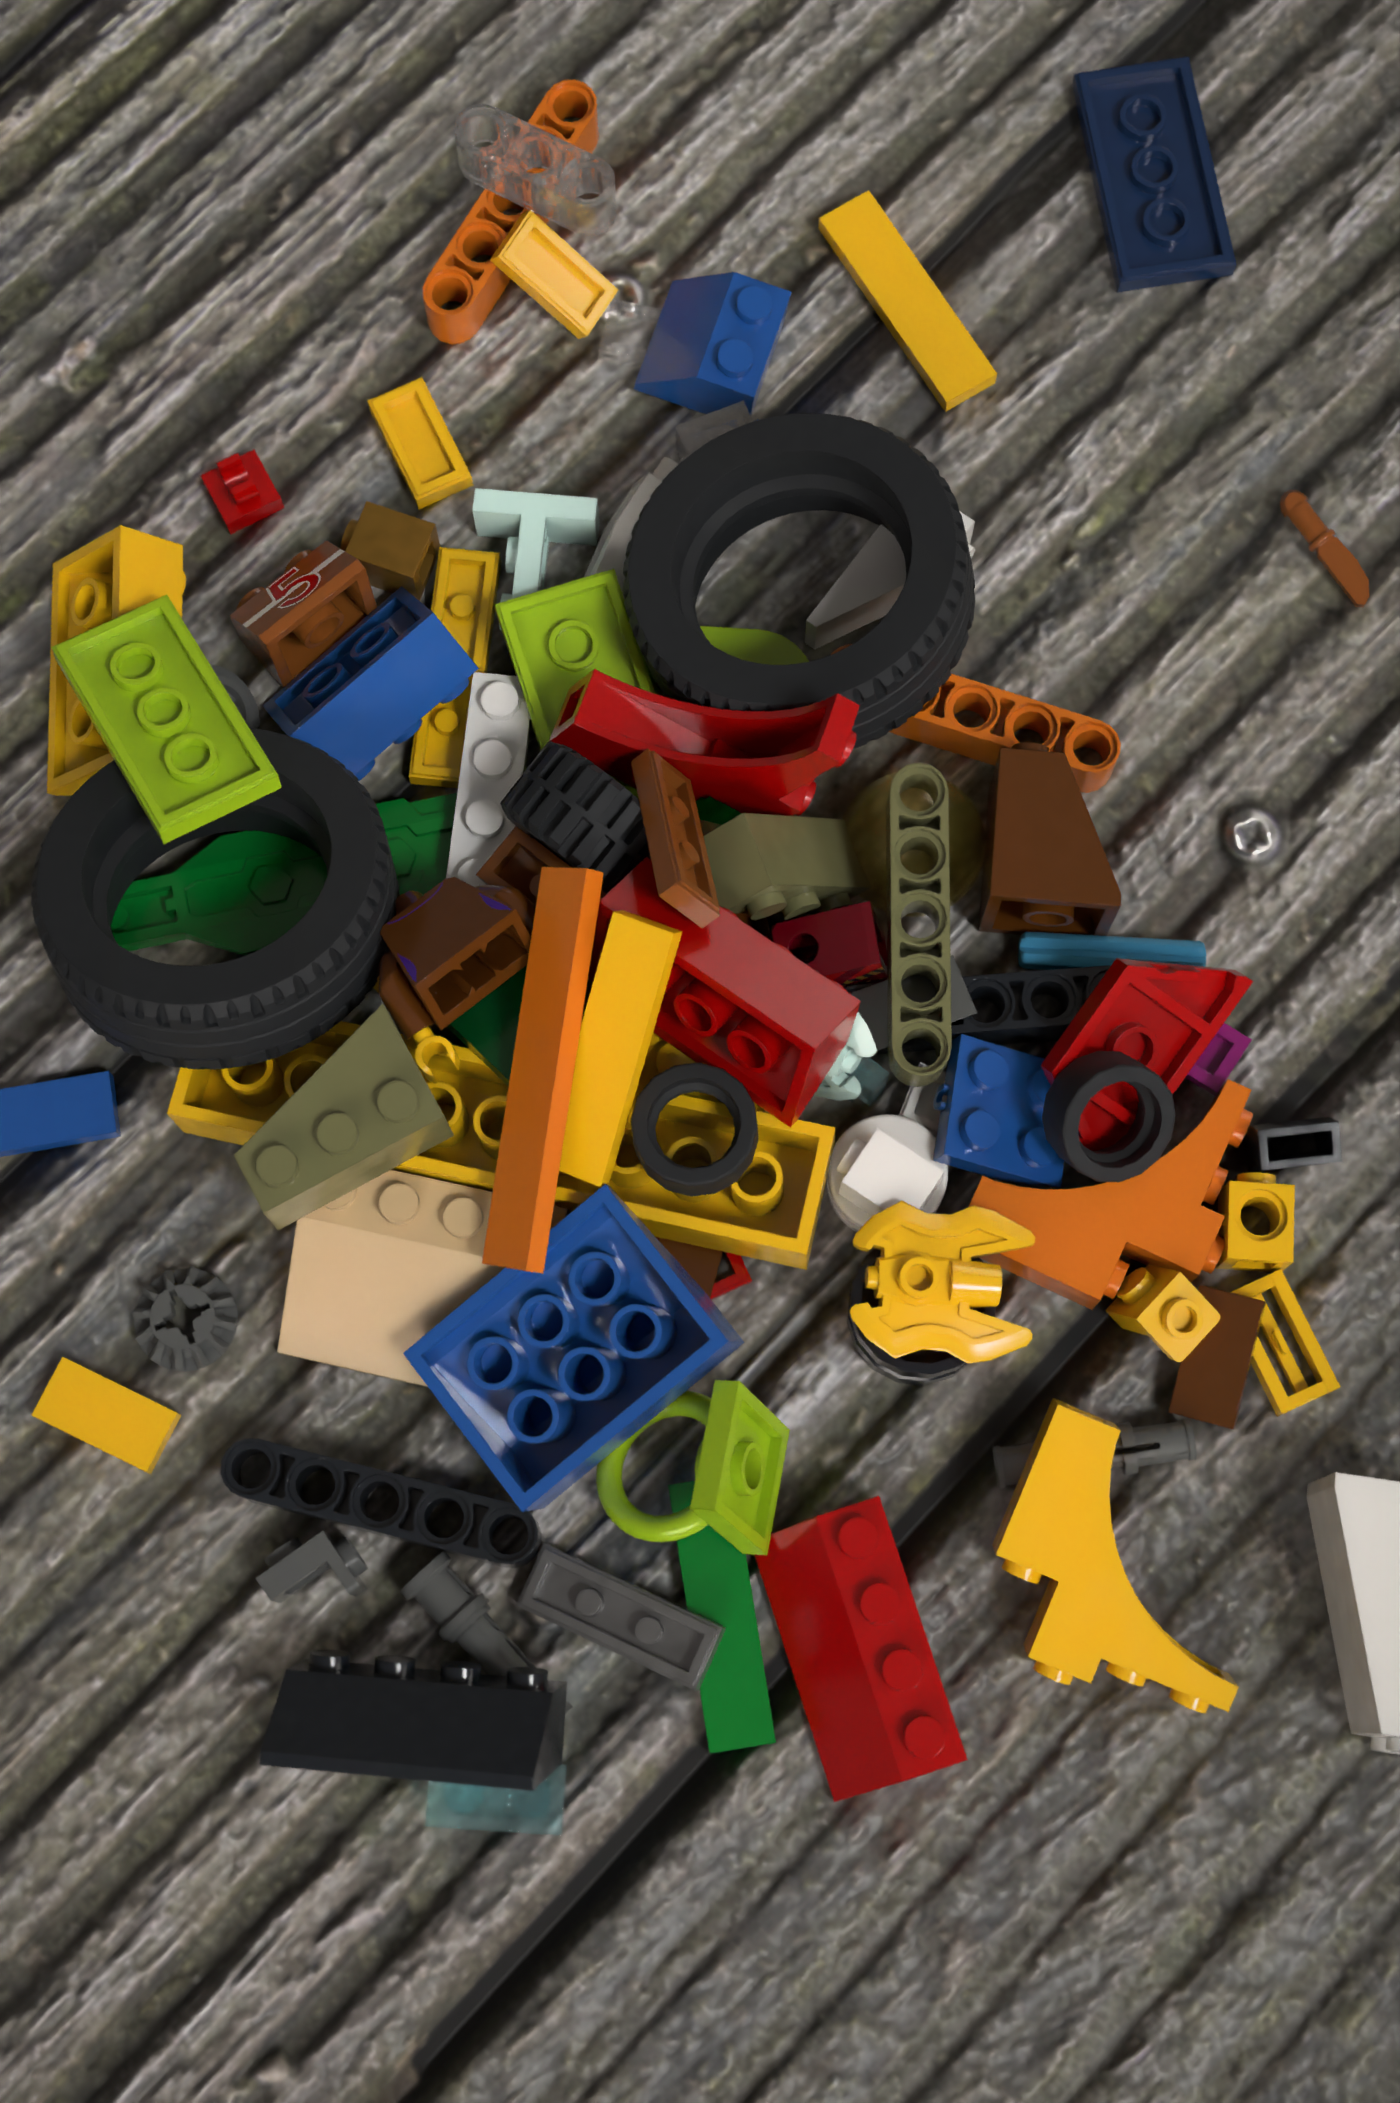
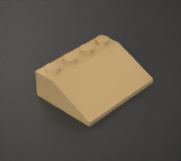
[277,1170,570,1388]

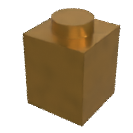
[341,501,441,601]

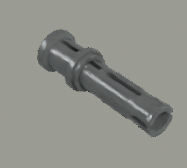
[400,1551,573,1714]

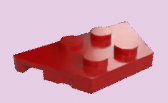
[1041,958,1254,1151]

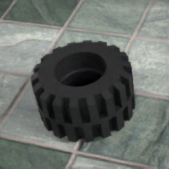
[500,742,651,894]

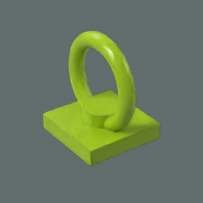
[596,1380,790,1555]

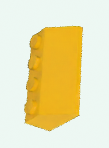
[47,525,186,796]

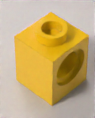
[1216,1172,1295,1272]

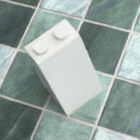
[1307,1472,1400,1755]

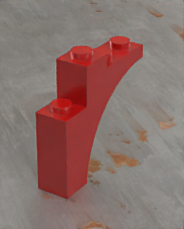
[549,669,860,816]

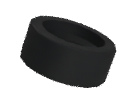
[1042,1051,1176,1182]
[631,1062,759,1196]

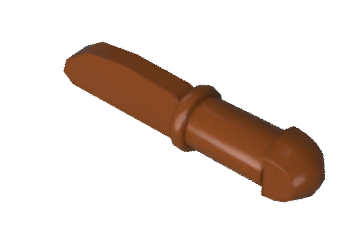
[1280,490,1370,608]

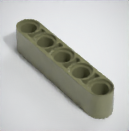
[886,763,952,1087]

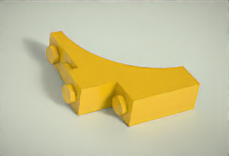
[992,1398,1239,1713]

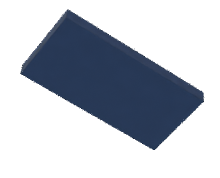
[1072,56,1237,293]

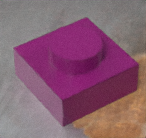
[1185,1023,1252,1097]

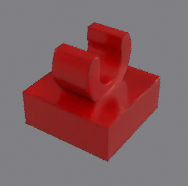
[200,449,284,534]

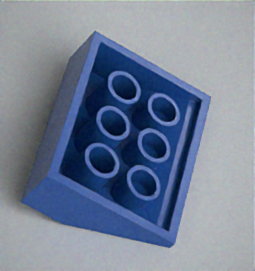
[403,1184,745,1512]

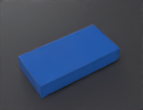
[0,1071,121,1157]

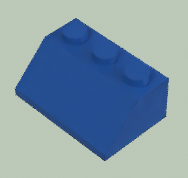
[263,586,479,781]

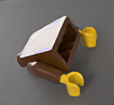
[379,877,536,1083]

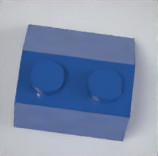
[634,272,792,426]

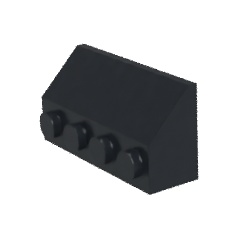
[260,1650,567,1791]

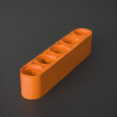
[422,79,599,344]
[831,644,1121,793]

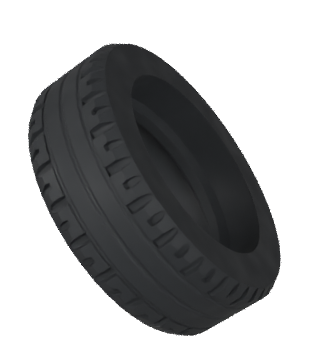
[623,413,975,748]
[31,728,400,1069]

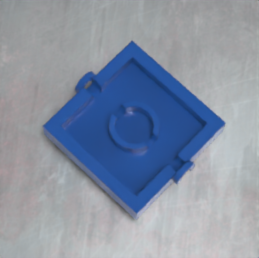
[933,1034,1064,1189]

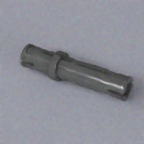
[992,1418,1197,1488]

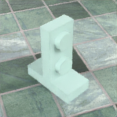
[472,488,600,630]

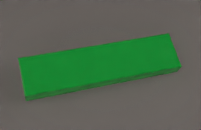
[668,1481,776,1754]

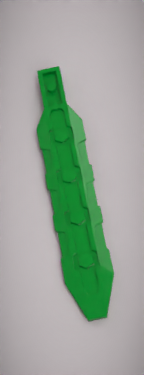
[111,793,742,955]

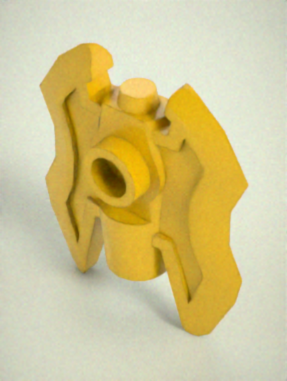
[850,1201,1035,1364]

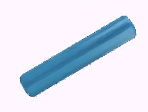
[1018,931,1206,970]

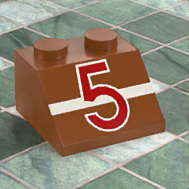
[229,540,377,688]

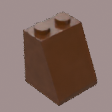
[978,742,1121,936]

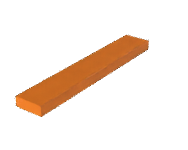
[482,867,604,1273]

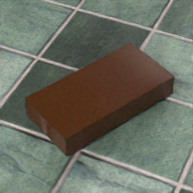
[1168,1285,1266,1429]

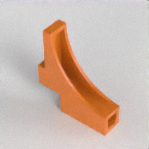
[968,1079,1254,1310]

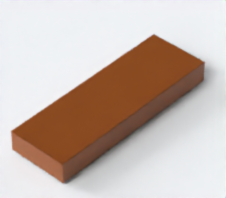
[631,749,720,928]

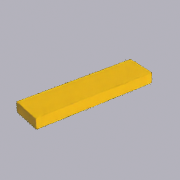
[818,190,997,412]
[409,547,501,788]
[559,910,682,1187]

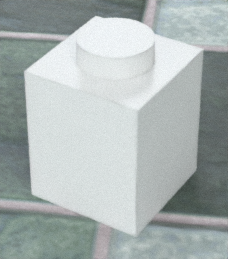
[836,1128,945,1216]

